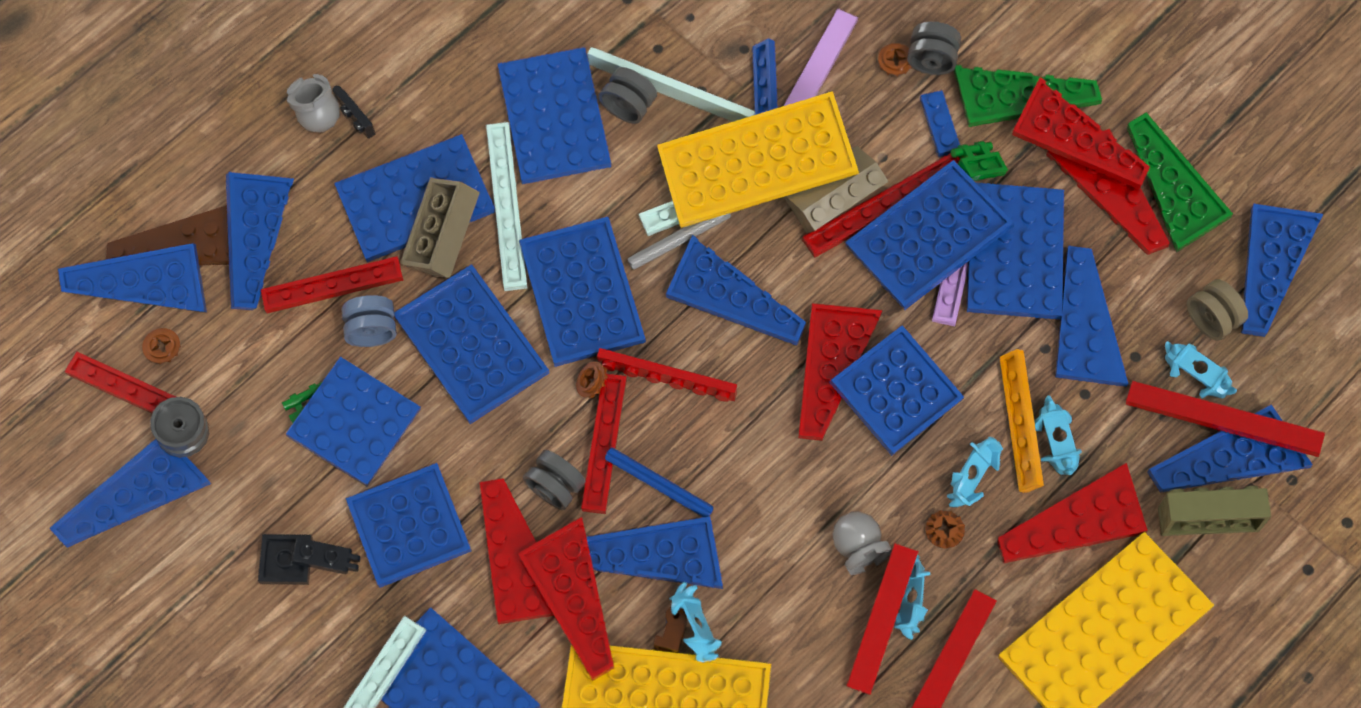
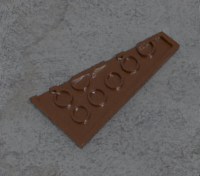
[106,205,229,266]

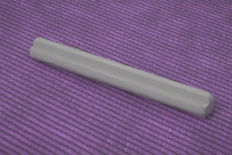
[627,213,731,270]

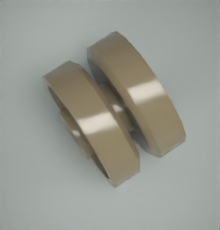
[1187,279,1248,341]

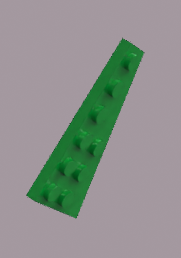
[953,65,1102,127]
[1127,112,1233,253]

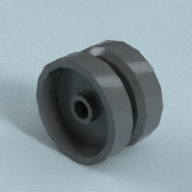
[907,22,961,75]
[599,67,657,124]
[150,397,210,458]
[523,450,586,510]

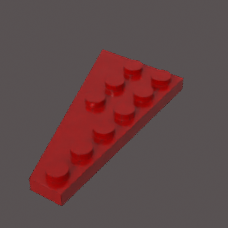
[1012,77,1150,189]
[1046,129,1170,255]
[798,303,882,441]
[997,463,1148,564]
[480,478,554,624]
[518,517,614,681]

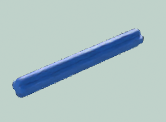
[605,448,714,517]

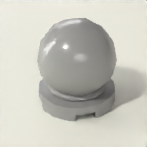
[287,74,340,132]
[833,511,892,575]

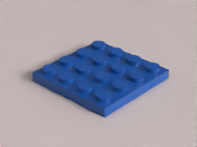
[829,325,964,456]
[286,357,421,487]
[346,463,472,588]

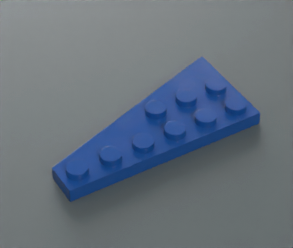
[226,172,294,310]
[1241,204,1323,337]
[666,235,806,346]
[58,243,207,313]
[1055,246,1128,387]
[1147,405,1313,493]
[50,439,211,548]
[587,517,723,589]

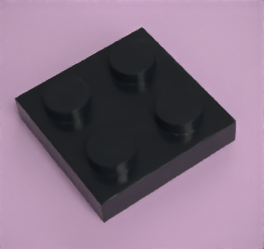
[258,534,313,585]

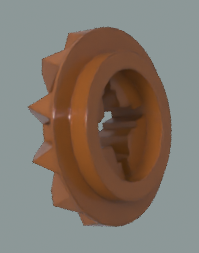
[878,43,912,77]
[142,328,181,365]
[576,361,608,399]
[925,509,965,549]

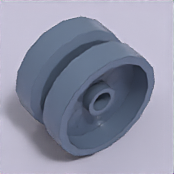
[341,295,397,347]

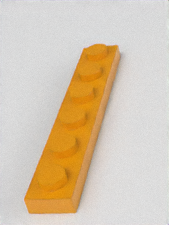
[999,349,1044,493]

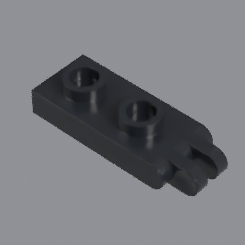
[333,85,375,139]
[291,537,361,574]

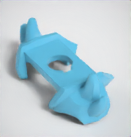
[1165,341,1237,399]
[1034,395,1082,475]
[947,437,1003,508]
[894,555,930,640]
[670,582,722,662]

